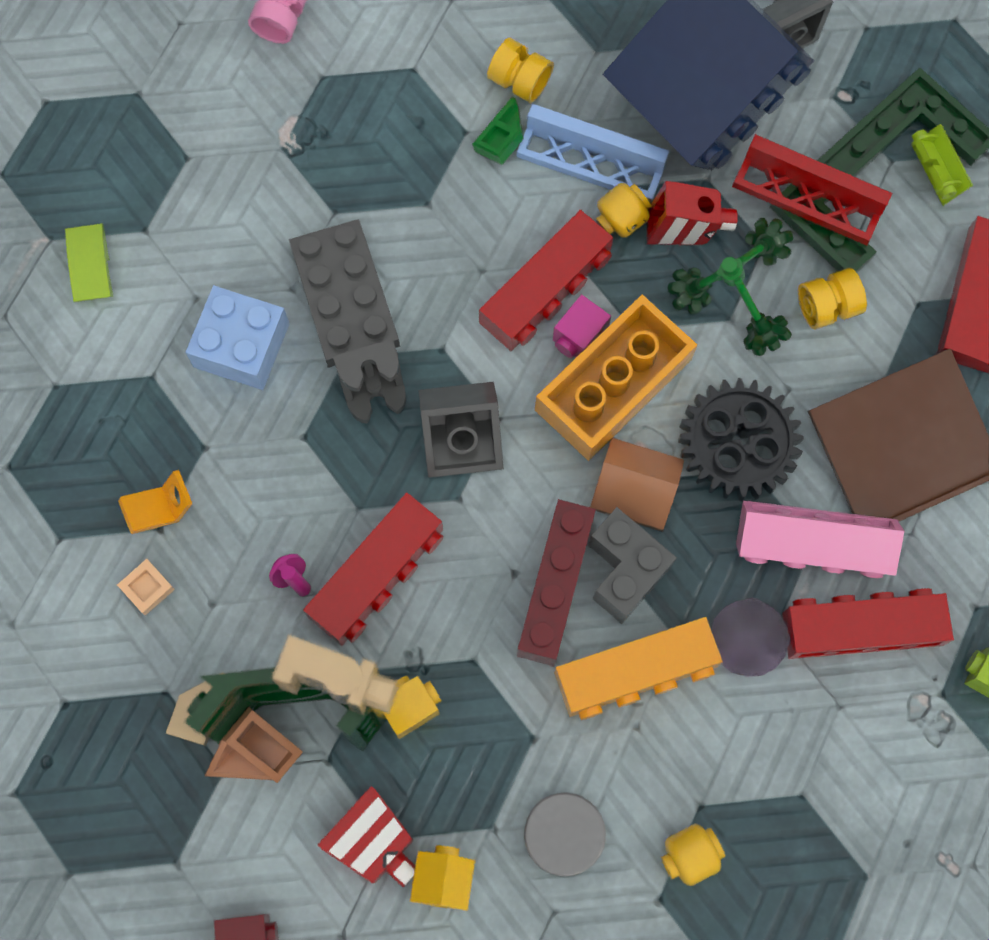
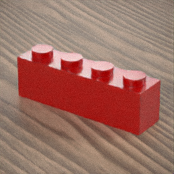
[479,209,613,351]
[303,492,444,646]
[782,588,954,659]

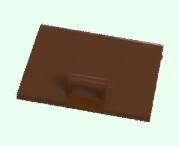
[807,348,989,522]

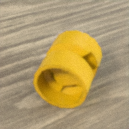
[487,37,554,103]
[798,268,867,330]

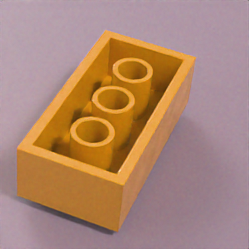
[535,294,698,461]

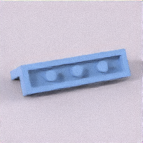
[517,104,669,203]

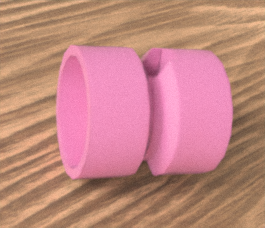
[248,0,307,44]

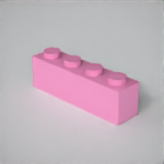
[736,501,905,578]

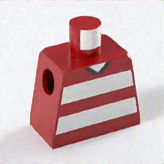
[647,181,738,245]
[318,786,415,888]

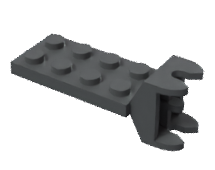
[289,219,406,423]

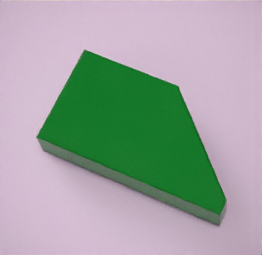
[472,97,524,165]

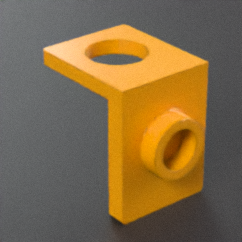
[118,470,192,534]

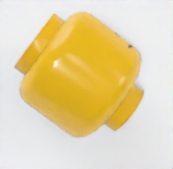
[596,183,652,238]
[661,824,725,886]

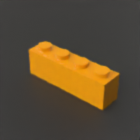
[554,617,723,720]

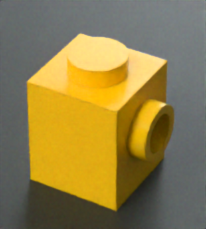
[383,676,442,739]
[410,845,475,911]

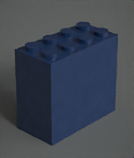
[602,0,815,170]

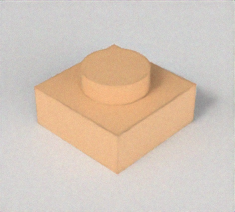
[117,559,175,616]

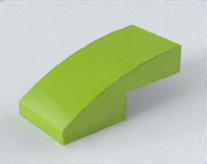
[65,224,113,302]

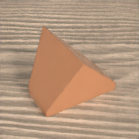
[205,708,303,783]

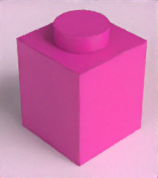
[552,294,611,358]

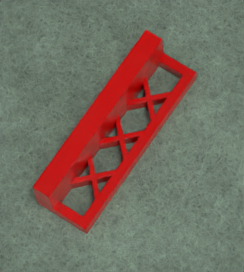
[732,134,893,245]

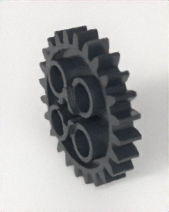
[678,378,804,501]

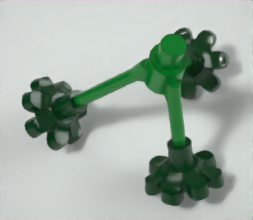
[667,218,793,356]

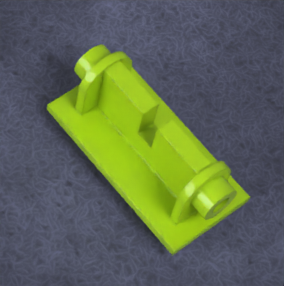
[911,124,974,206]

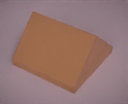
[590,438,684,532]

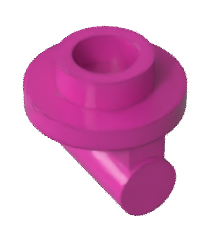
[269,554,311,597]

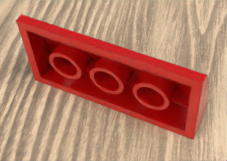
[937,216,989,373]

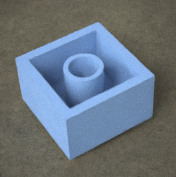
[185,285,289,390]

